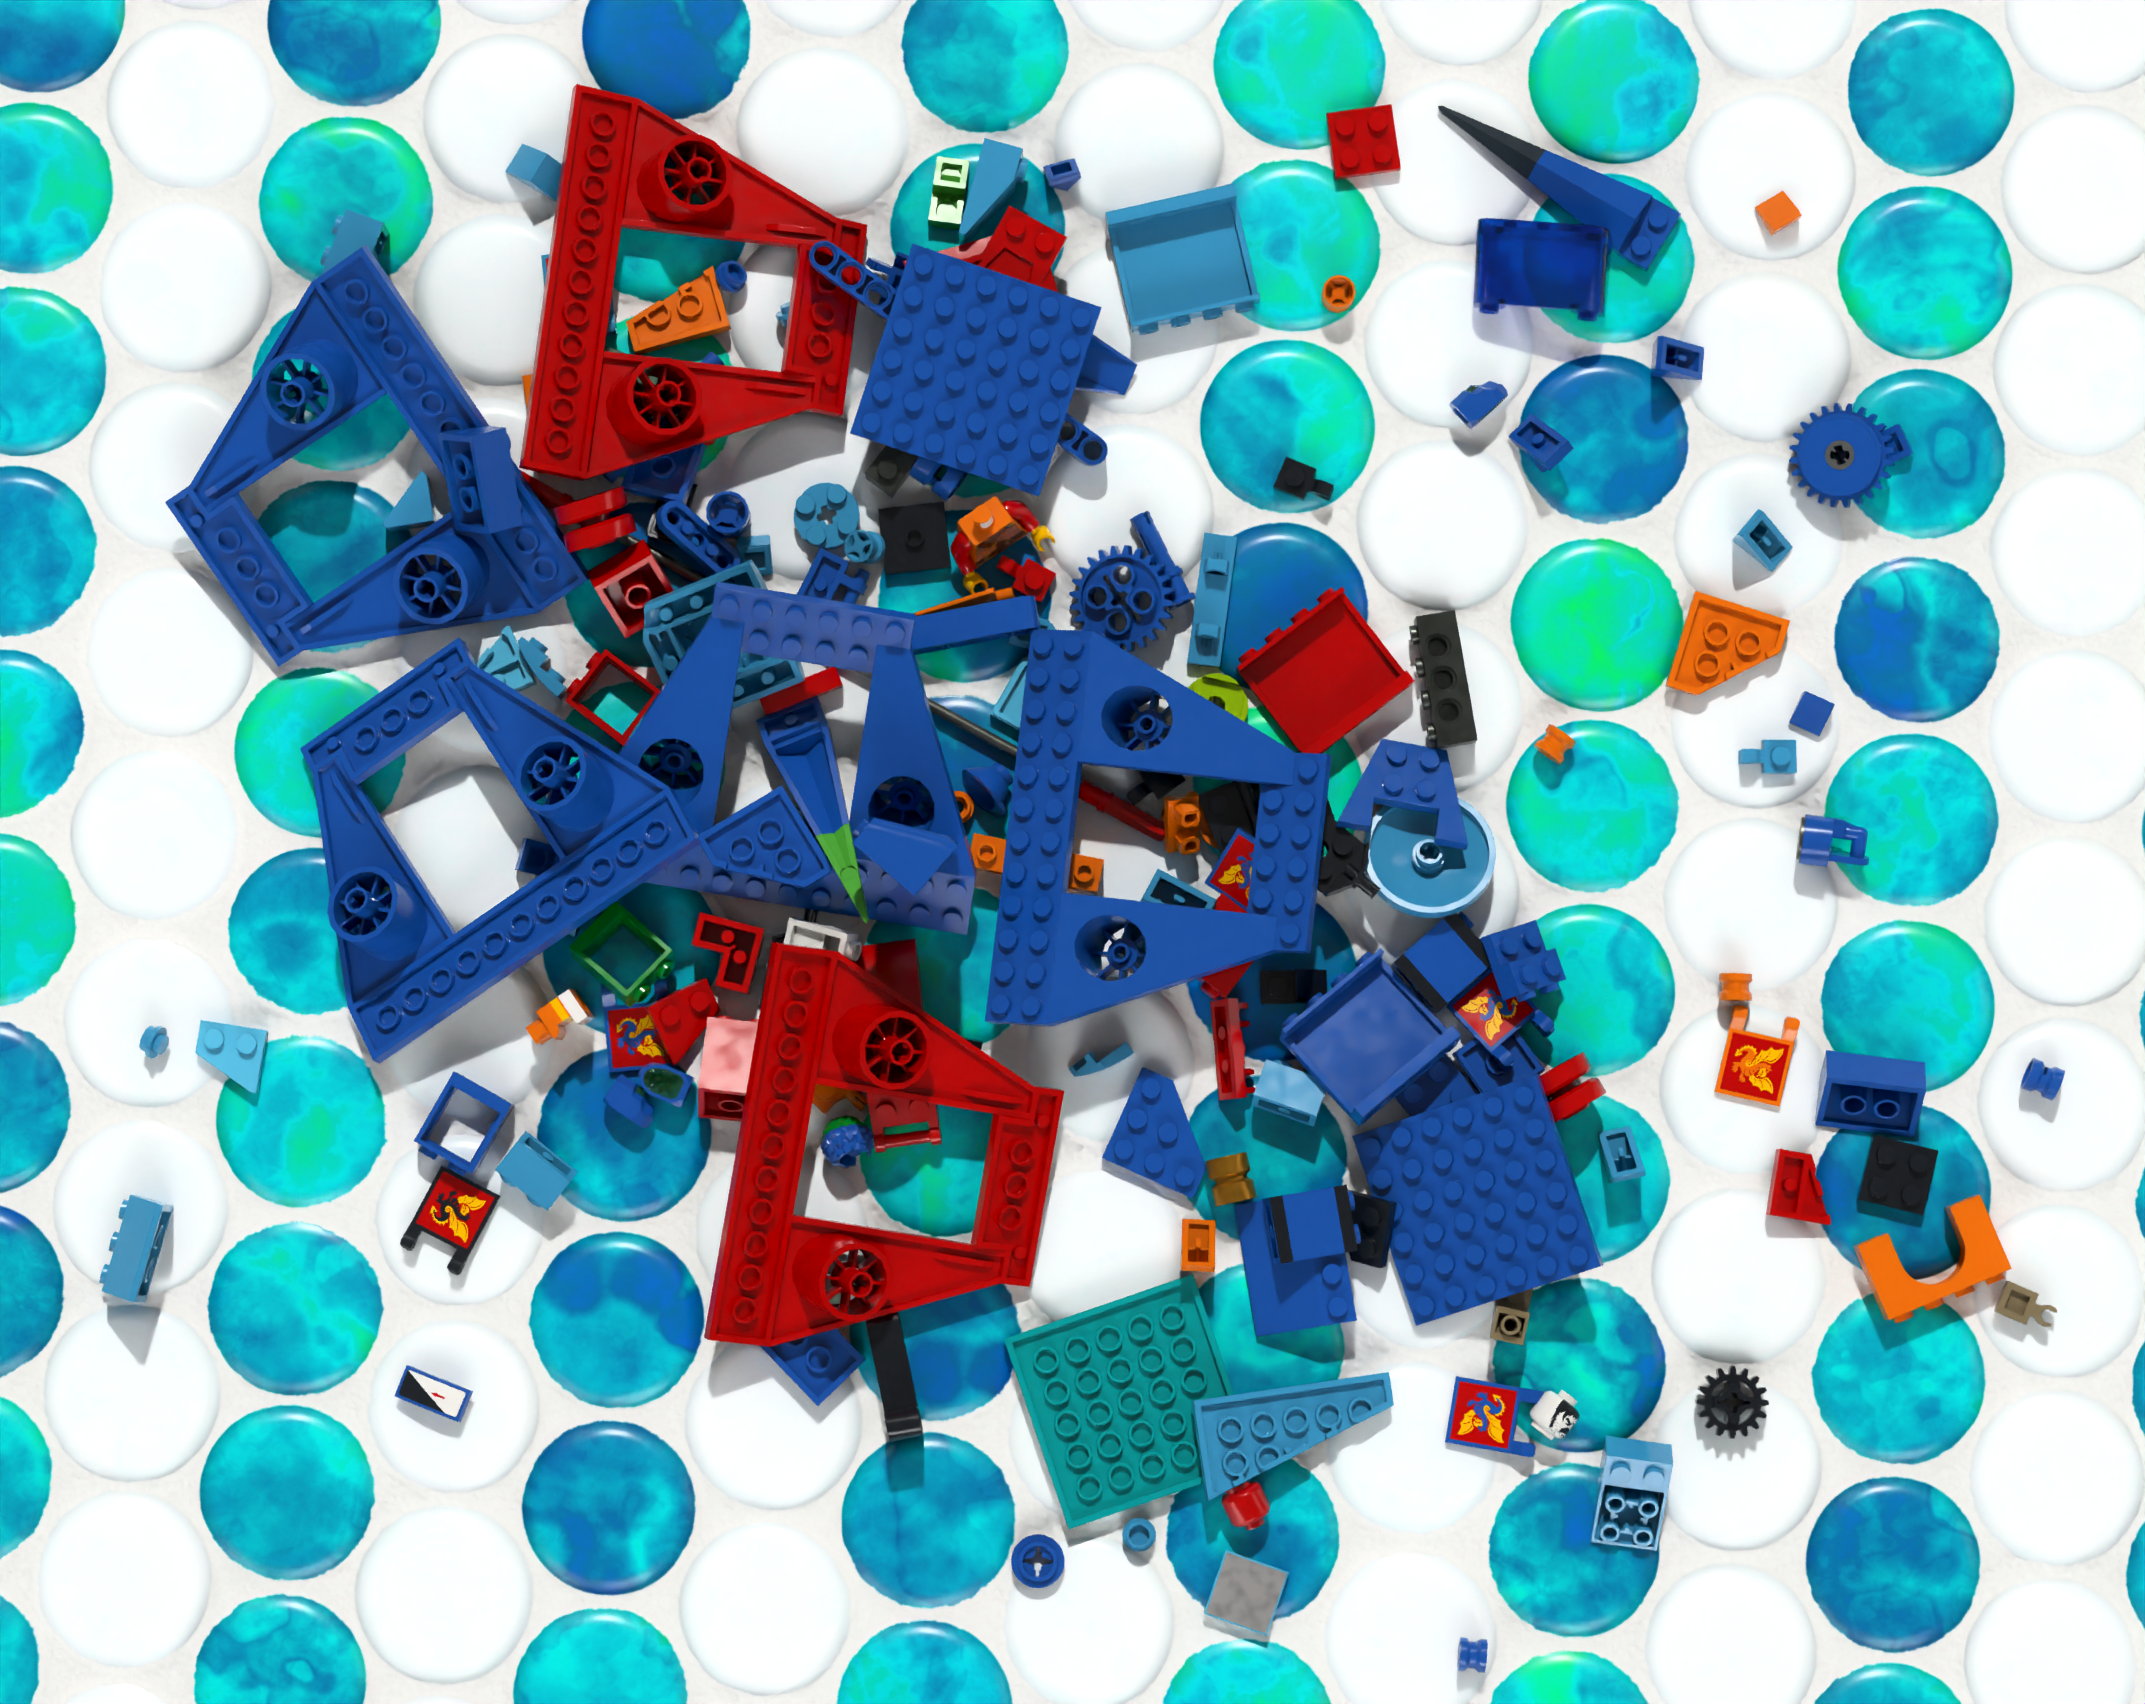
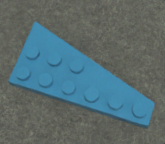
[1191,1372,1394,1501]

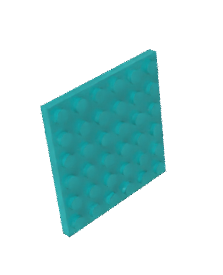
[1004,1274,1234,1529]

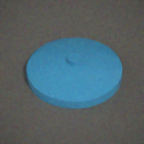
[1363,798,1496,918]

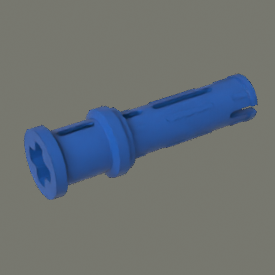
[1130,511,1196,610]

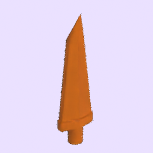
[913,587,1015,616]

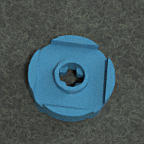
[794,483,860,550]

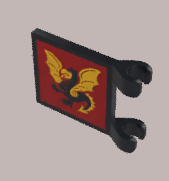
[400,1165,501,1275]

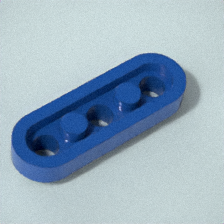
[656,500,740,575]

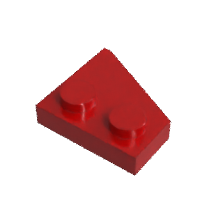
[1766,1149,1831,1225]

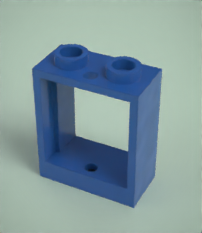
[414,1072,514,1176]

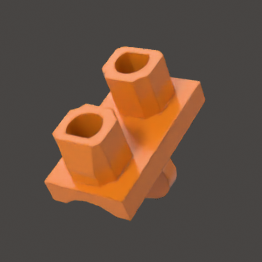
[1161,791,1200,855]

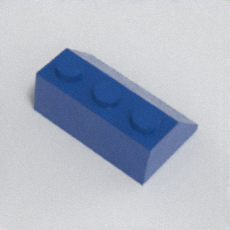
[437,426,523,534]
[1815,1050,1926,1138]

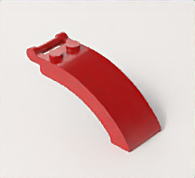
[853,938,942,1153]

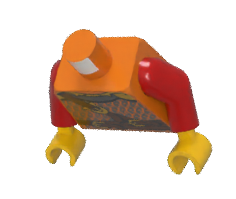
[950,496,1055,594]

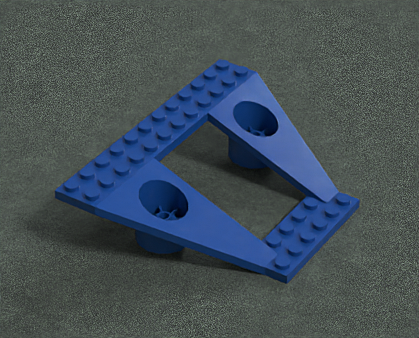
[165,245,589,667]
[618,582,977,935]
[985,629,1332,1027]
[300,637,701,1064]

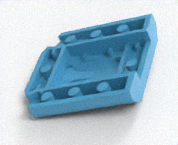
[643,560,805,709]

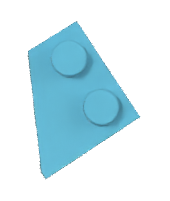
[477,625,537,692]
[195,1020,268,1094]

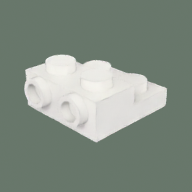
[784,917,862,962]

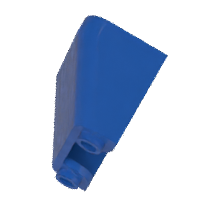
[852,817,959,897]

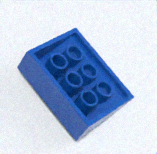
[1234,1201,1357,1337]

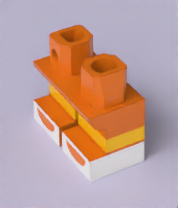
[526,989,595,1045]

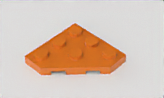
[1665,591,1790,696]

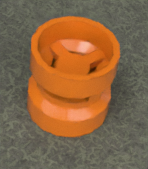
[1321,275,1356,313]

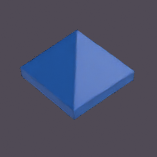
[1043,158,1081,191]

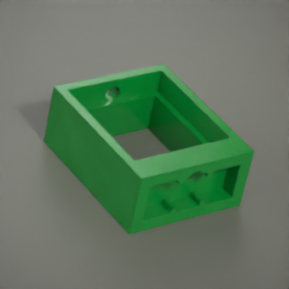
[569,901,676,1008]

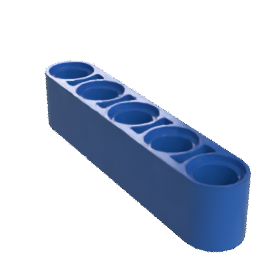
[912,596,1041,655]

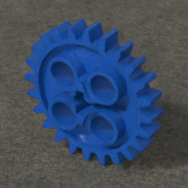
[1069,545,1177,652]

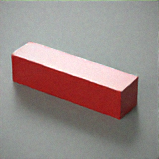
[759,667,843,716]

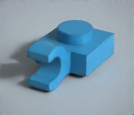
[1738,740,1797,774]

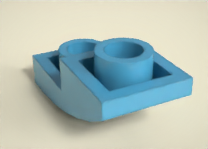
[518,636,567,700]

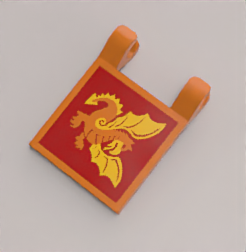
[1714,1005,1800,1107]

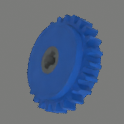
[1789,403,1895,508]

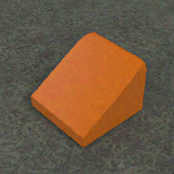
[1755,191,1802,236]

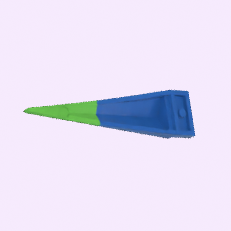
[756,696,869,924]

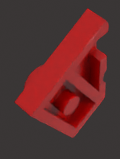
[645,978,720,1065]

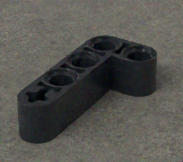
[866,1312,924,1443]

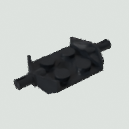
[1317,813,1381,899]

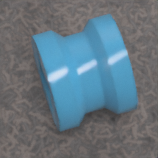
[844,530,886,564]

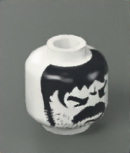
[1530,1389,1580,1441]

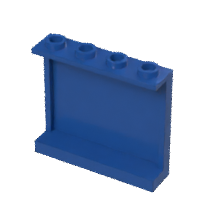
[1279,948,1461,1127]

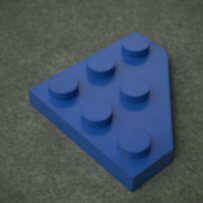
[698,785,834,889]
[1102,1067,1206,1199]

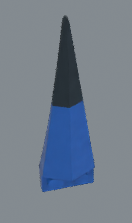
[1438,106,1681,272]

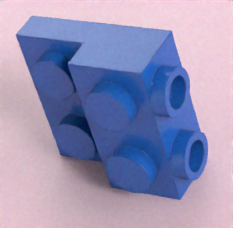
[1481,920,1566,1003]

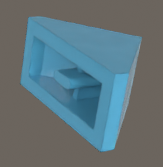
[505,143,562,203]
[382,471,437,532]
[1732,509,1793,572]
[1598,1126,1646,1183]

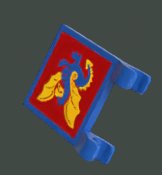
[1205,828,1255,911]
[1446,968,1555,1072]
[601,978,676,1073]
[1445,1376,1544,1457]

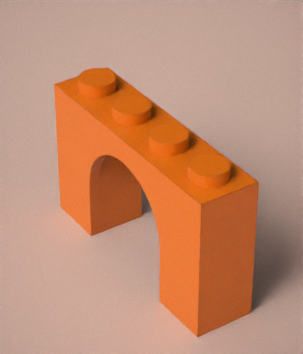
[1853,1195,2012,1324]

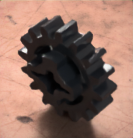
[1695,1366,1769,1439]

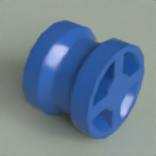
[1457,1637,1488,1673]

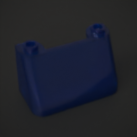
[1473,218,1613,321]

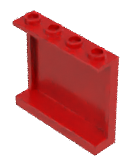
[1236,587,1415,754]

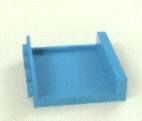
[1105,183,1261,335]

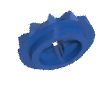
[1011,1534,1065,1588]

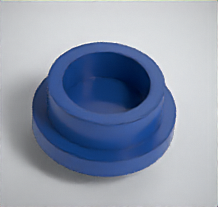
[715,261,747,293]

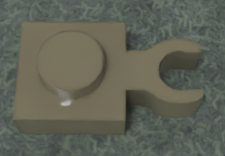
[1994,1281,2057,1327]

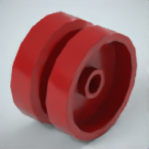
[553,486,637,553]
[1540,1052,1606,1122]

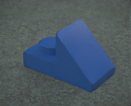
[1508,414,1574,472]

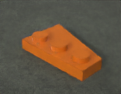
[626,265,731,355]

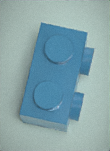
[1251,1059,1327,1127]
[495,1131,578,1211]

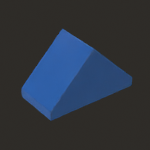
[1651,336,1704,380]

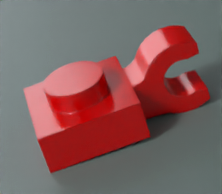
[996,555,1056,603]

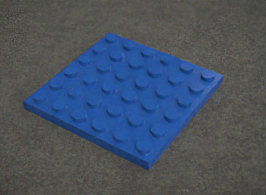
[850,244,1102,497]
[1352,1074,1604,1326]

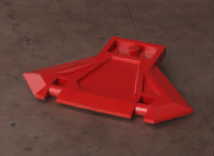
[903,205,1067,292]

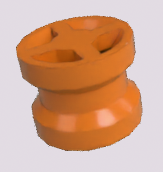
[1534,724,1576,765]
[1719,973,1752,1001]

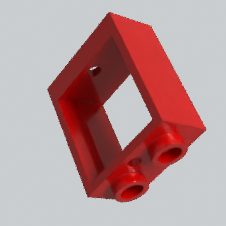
[565,649,660,746]

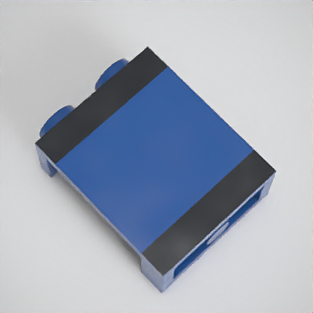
[1392,911,1490,1014]
[1262,1185,1361,1265]

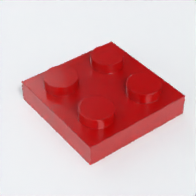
[1326,104,1401,180]

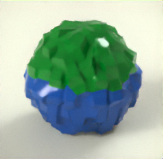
[821,1115,874,1169]

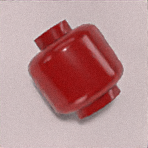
[1221,1480,1270,1530]

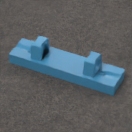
[1187,533,1237,668]

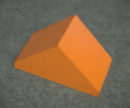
[1180,1219,1216,1272]

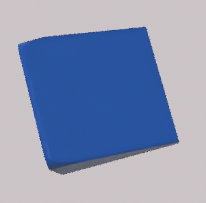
[1789,691,1835,736]

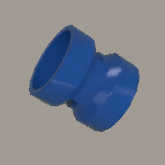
[2020,1058,2065,1101]

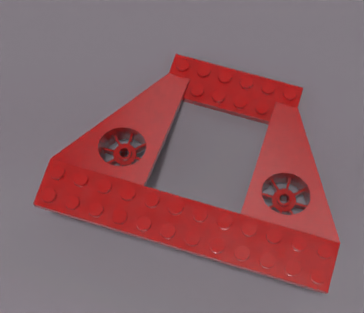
[519,84,868,481]
[704,942,1064,1347]

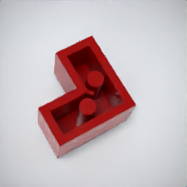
[692,912,766,995]

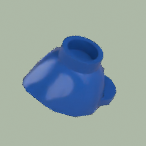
[962,763,1013,818]

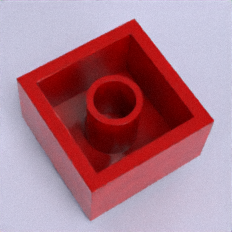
[587,539,675,639]

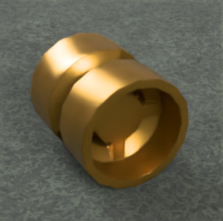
[1205,1152,1257,1207]

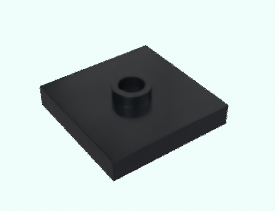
[878,502,951,576]

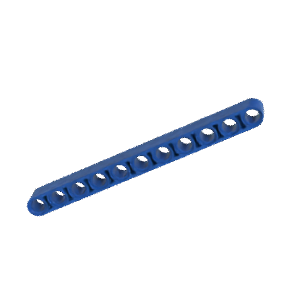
[809,241,1108,466]

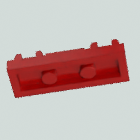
[1210,998,1256,1100]

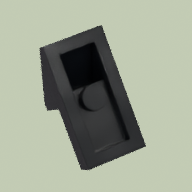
[1260,969,1327,1005]

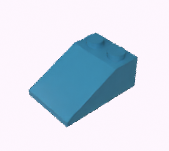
[959,138,1028,245]

